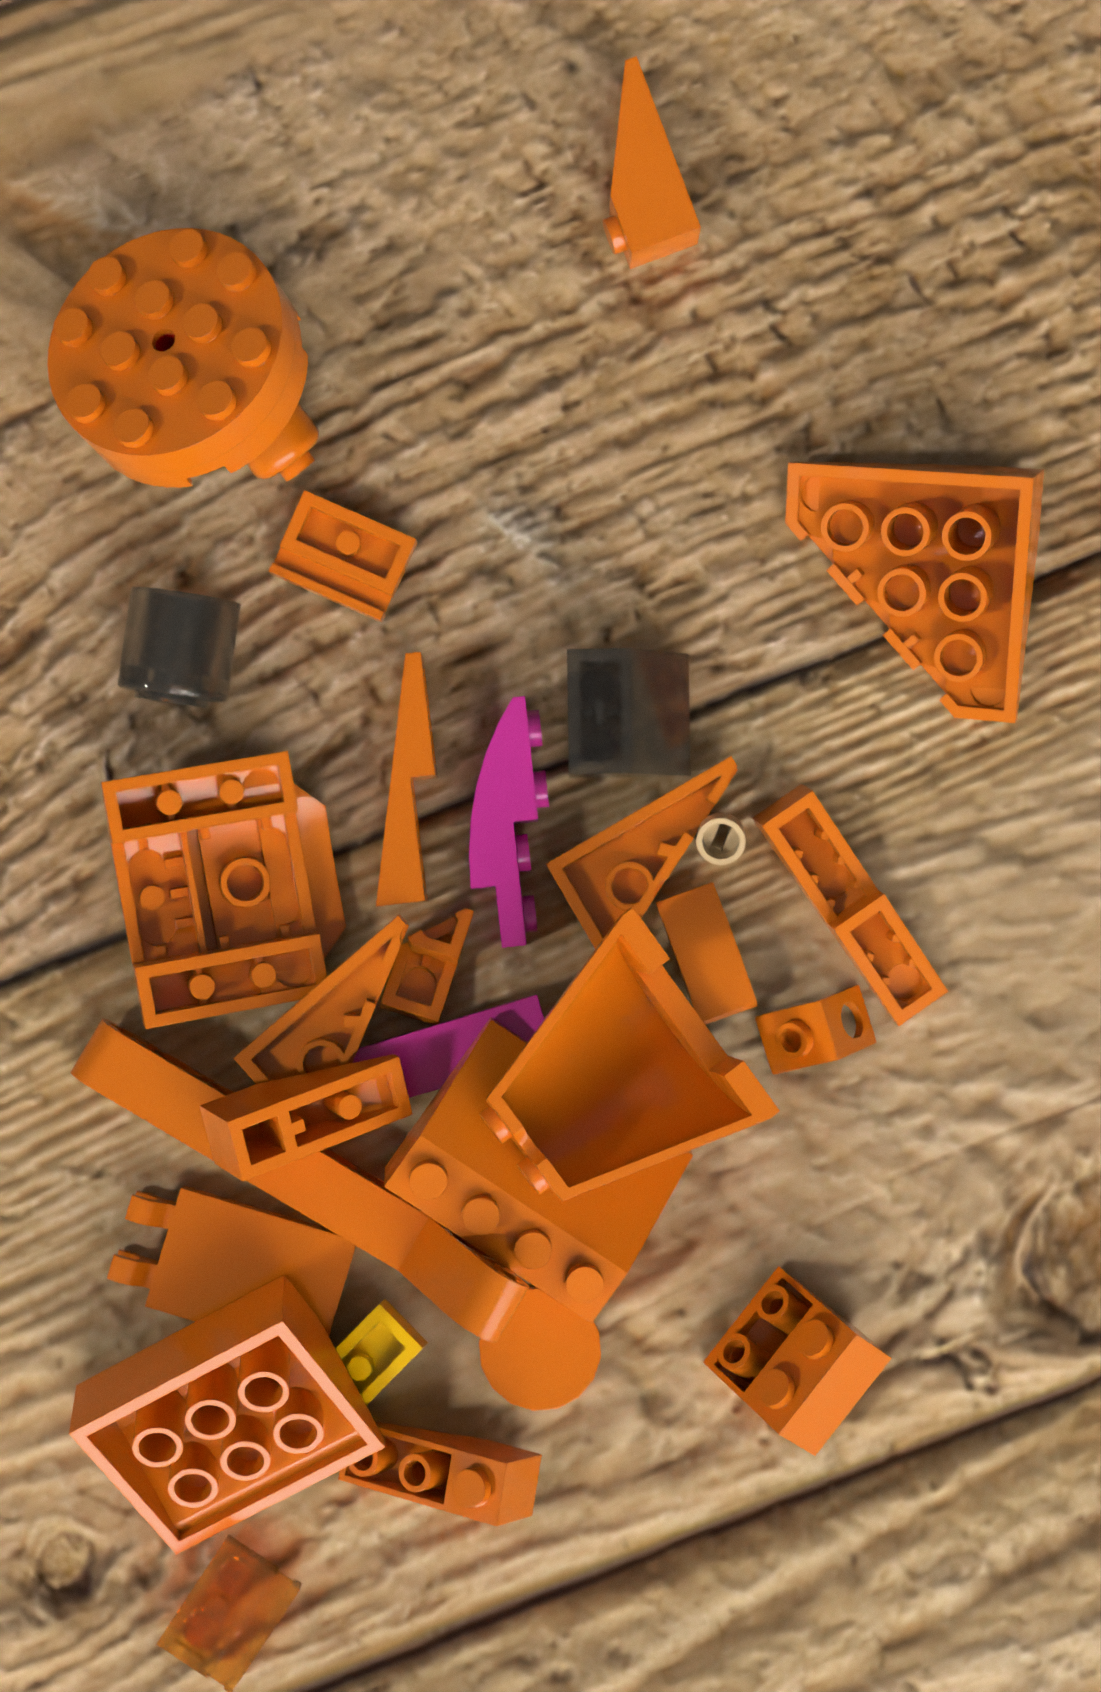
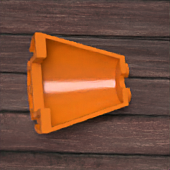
[479,908,780,1201]

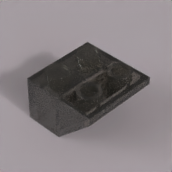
[566,648,691,778]

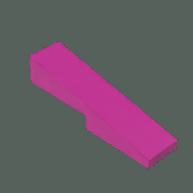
[353,995,544,1098]

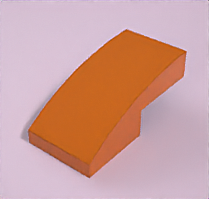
[656,882,758,1025]

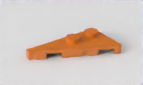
[546,756,738,949]
[233,914,409,1084]

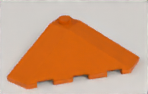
[785,461,1044,723]

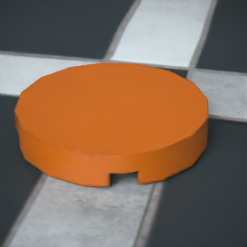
[479,1286,601,1411]

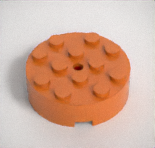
[47,228,308,488]

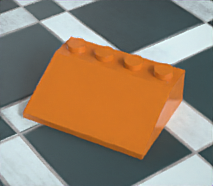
[384,1017,693,1324]
[69,1275,385,1555]

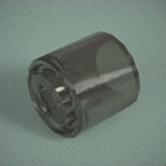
[117,587,241,708]

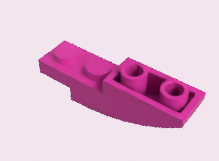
[469,696,549,948]

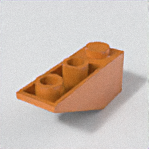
[338,1421,542,1526]

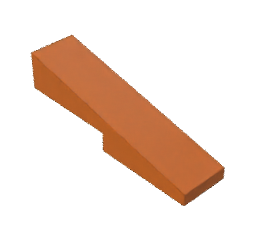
[376,652,438,907]
[752,784,949,1026]

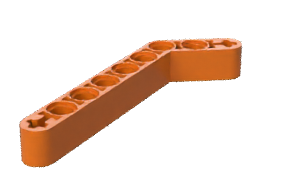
[71,1018,529,1343]

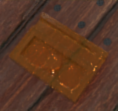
[156,1534,302,1692]

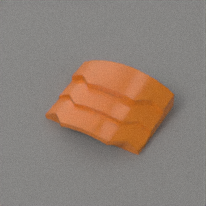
[100,751,346,1029]

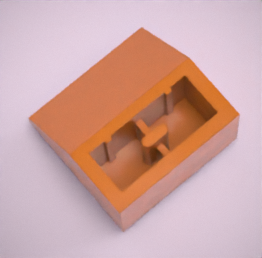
[703,1266,892,1456]

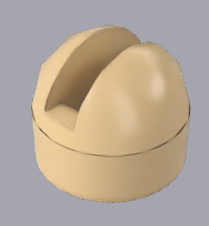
[696,812,746,865]

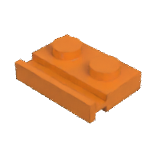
[269,490,418,623]

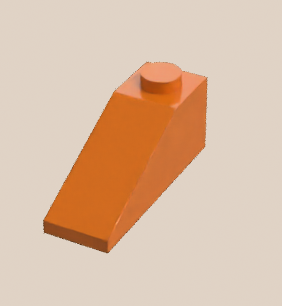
[602,56,701,269]
[200,1054,413,1181]

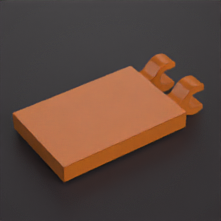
[107,1185,356,1336]

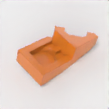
[380,908,474,1025]

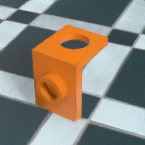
[755,985,876,1075]

